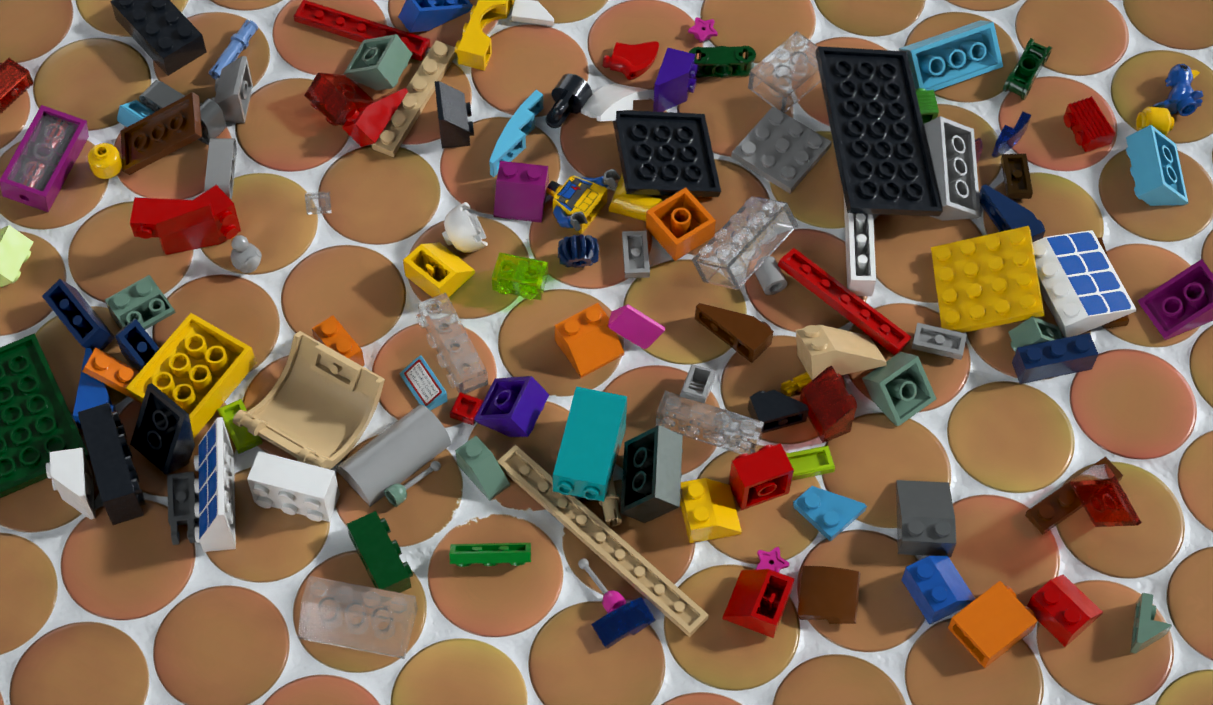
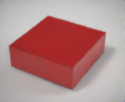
[450,392,483,426]

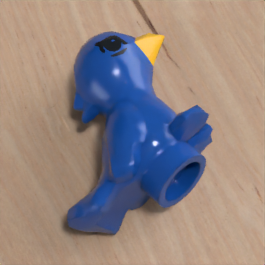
[1153,64,1204,116]

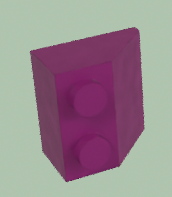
[493,161,549,223]

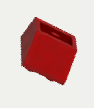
[722,569,795,638]

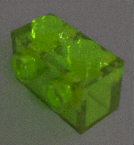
[492,252,548,300]

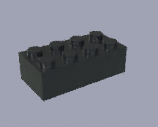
[110,0,207,76]
[78,403,146,525]

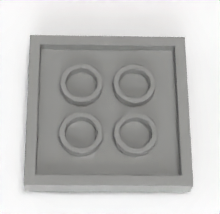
[731,107,832,194]

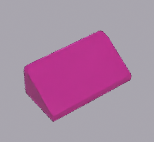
[608,304,665,349]

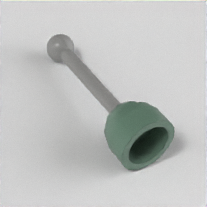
[384,461,441,507]

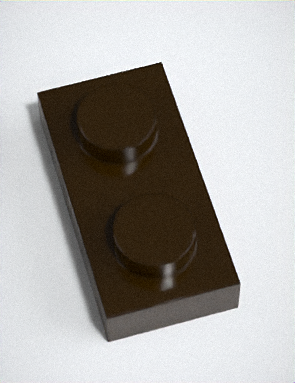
[1001,153,1033,199]

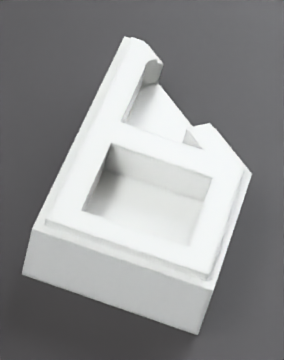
[512,0,554,26]

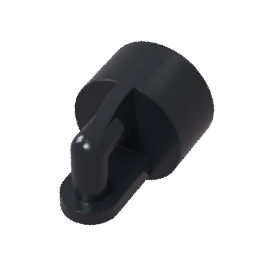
[545,74,592,128]

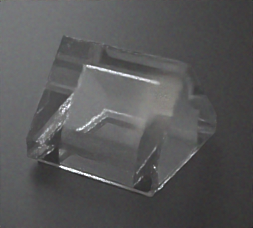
[305,191,332,215]

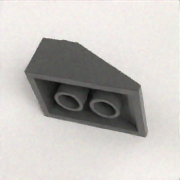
[896,480,956,557]

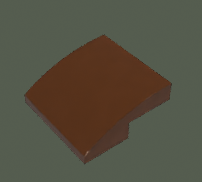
[798,566,861,624]

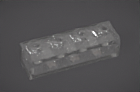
[416,293,488,394]
[655,391,764,455]

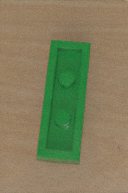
[449,543,531,567]

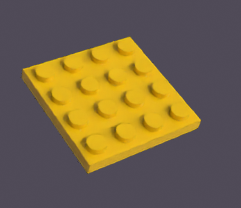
[931,226,1044,333]

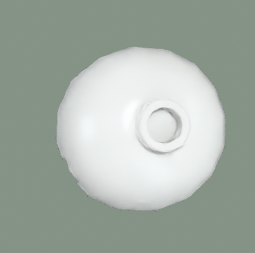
[442,202,488,253]

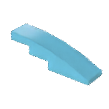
[489,90,544,177]

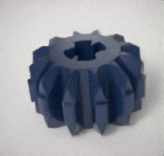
[558,234,599,268]

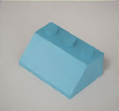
[1126,125,1188,206]

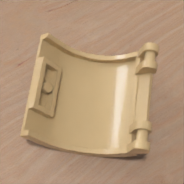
[233,331,385,469]

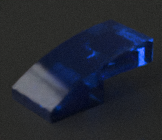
[992,111,1031,158]
[591,597,656,648]

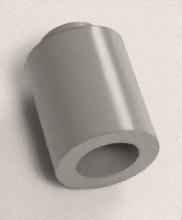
[752,255,787,295]

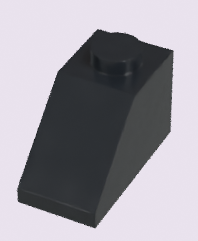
[748,390,809,435]

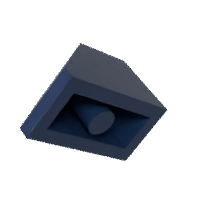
[115,319,160,371]

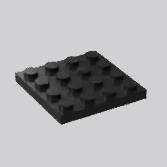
[613,110,721,197]

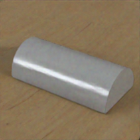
[337,404,451,507]

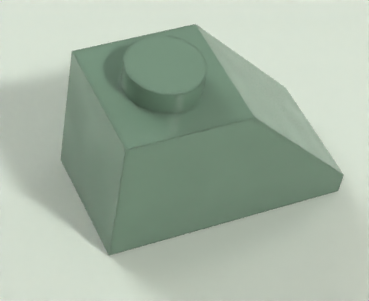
[1008,316,1063,352]
[455,436,510,501]

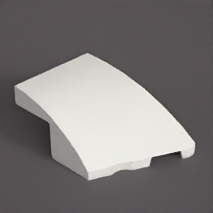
[581,84,650,122]

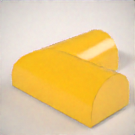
[609,174,662,221]

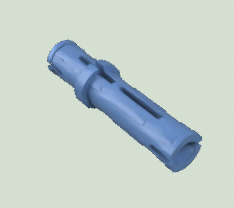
[209,19,258,80]

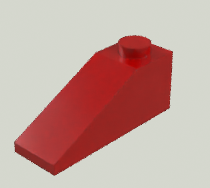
[342,88,408,147]
[130,197,214,239]

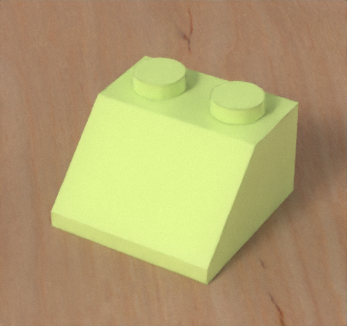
[0,225,33,287]

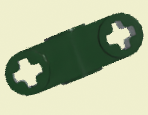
[1003,38,1053,100]
[689,46,756,78]

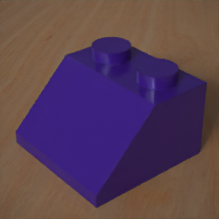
[653,48,698,112]
[474,376,549,437]

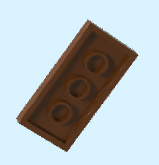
[120,92,202,175]

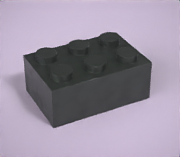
[620,425,683,523]

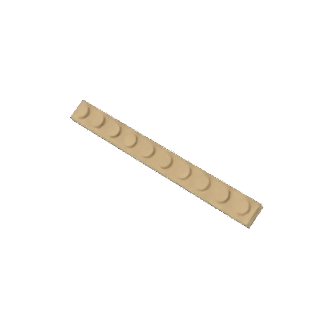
[497,445,709,637]

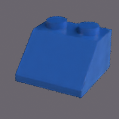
[902,556,975,625]

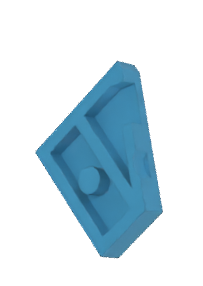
[793,486,867,542]

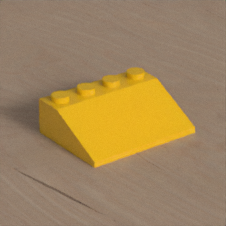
[126,313,256,438]

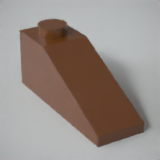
[695,303,774,363]

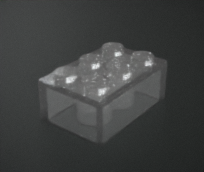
[748,31,821,113]

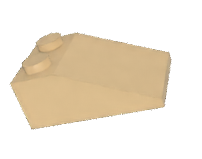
[796,325,886,381]

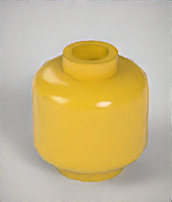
[1136,107,1174,136]
[88,143,122,179]

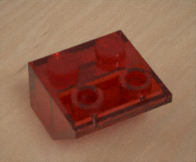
[799,366,857,443]

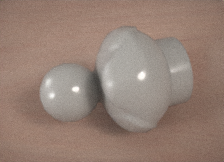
[231,235,262,273]

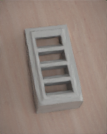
[680,364,716,403]

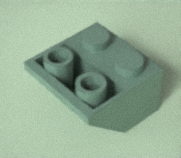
[105,275,176,330]

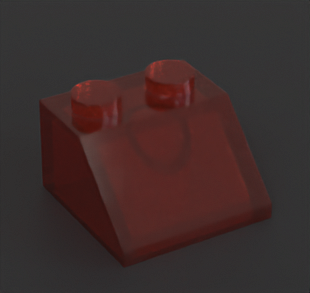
[304,73,373,126]

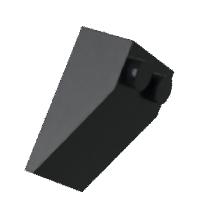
[130,383,195,475]

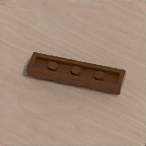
[1025,456,1123,535]

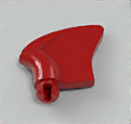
[602,41,659,80]

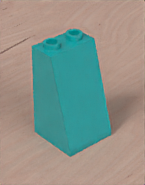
[553,386,627,502]

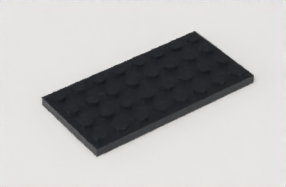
[815,46,943,216]

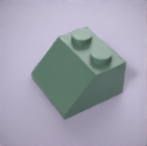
[344,34,412,91]
[862,352,937,426]

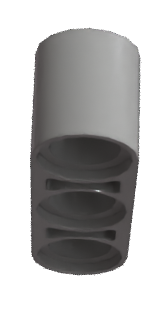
[205,138,237,200]

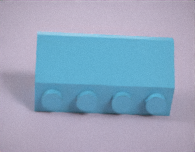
[899,20,1004,91]

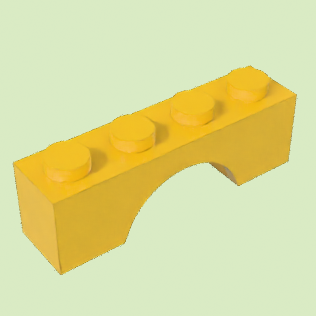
[455,0,514,71]

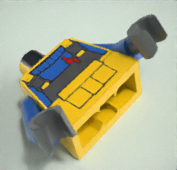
[546,169,621,234]

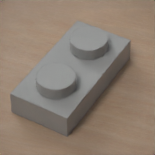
[622,230,650,278]
[911,323,967,360]

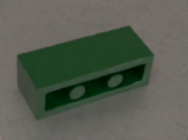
[346,511,413,601]

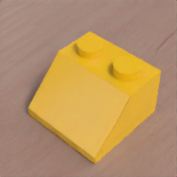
[680,478,742,543]

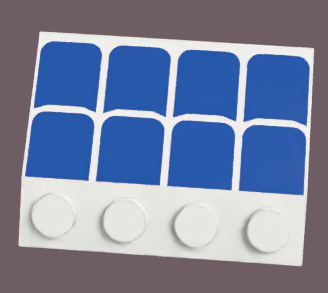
[1033,230,1136,338]
[194,417,236,552]

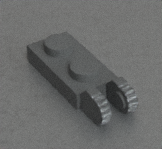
[167,472,197,545]

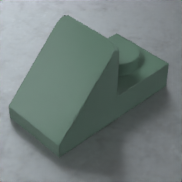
[1130,593,1172,654]

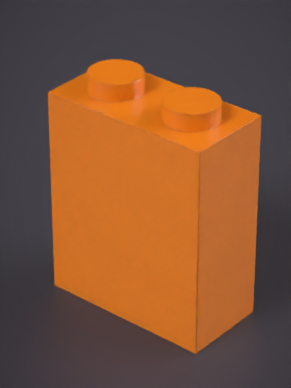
[948,581,1038,668]

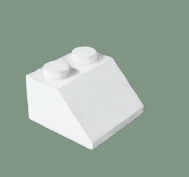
[46,448,95,519]

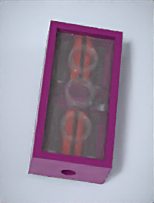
[0,105,89,212]

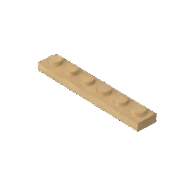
[372,40,457,157]

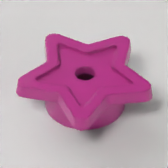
[688,17,718,42]
[755,547,790,572]

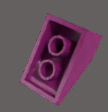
[1137,259,1213,340]

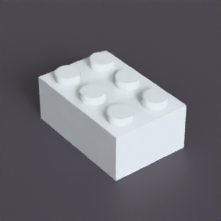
[247,451,340,522]

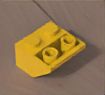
[403,242,475,304]

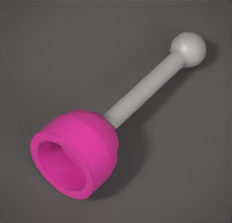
[578,558,626,614]

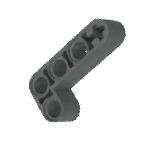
[139,80,226,145]

